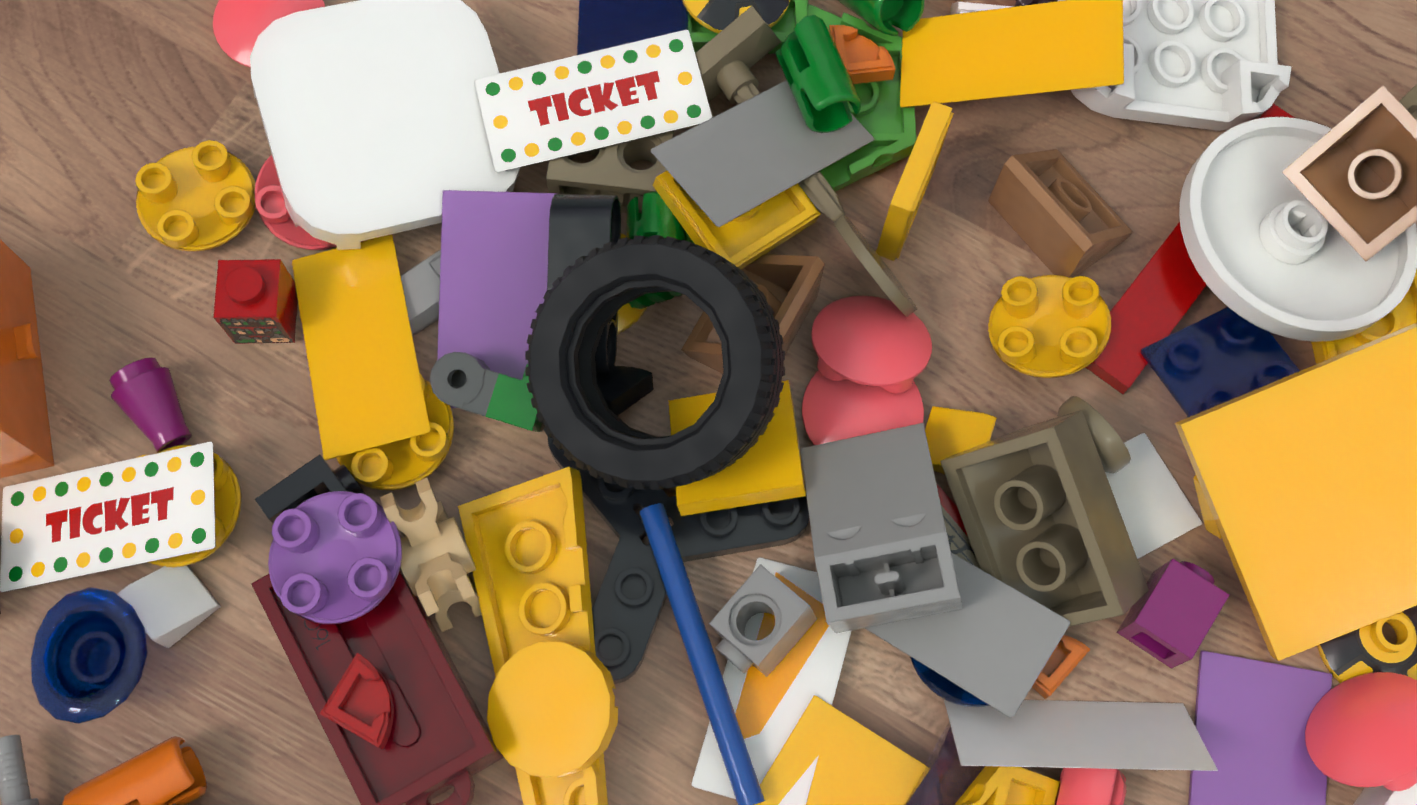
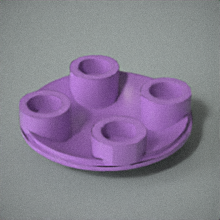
[268,491,402,624]

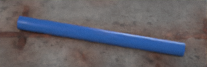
[639,503,765,805]

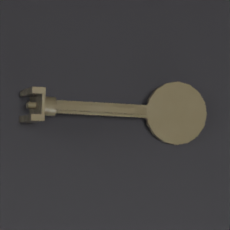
[695,6,917,317]

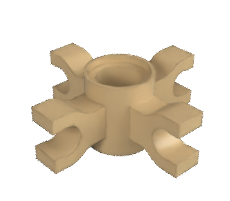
[380,478,482,632]

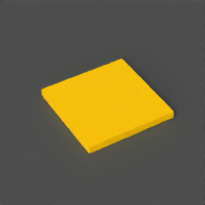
[1175,323,1417,661]

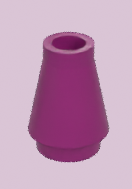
[109,357,192,453]

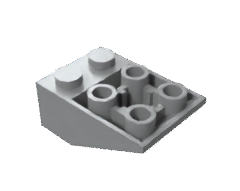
[801,423,963,633]

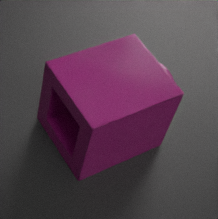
[1116,559,1229,669]

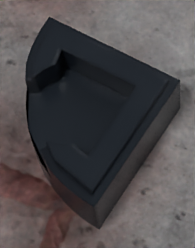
[596,366,654,416]

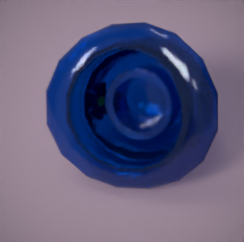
[31,587,148,724]

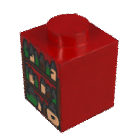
[213,259,298,344]

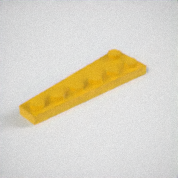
[458,466,608,805]

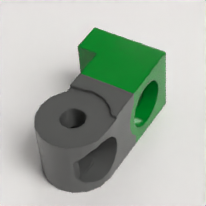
[430,352,542,432]

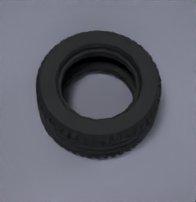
[525,235,785,490]

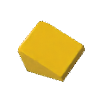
[925,406,997,474]

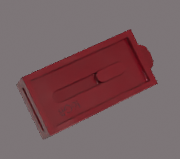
[251,567,504,805]

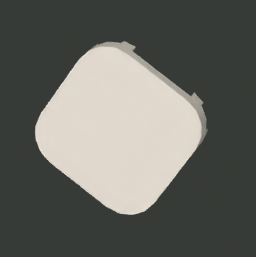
[250,0,520,250]
[1058,0,1291,131]

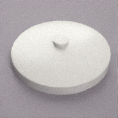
[1179,117,1417,342]

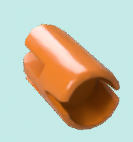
[62,736,207,805]

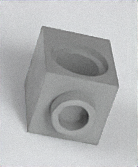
[709,564,817,677]

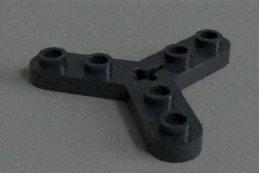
[548,437,810,684]

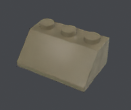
[940,410,1149,627]

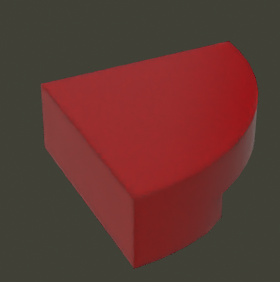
[320,653,394,750]

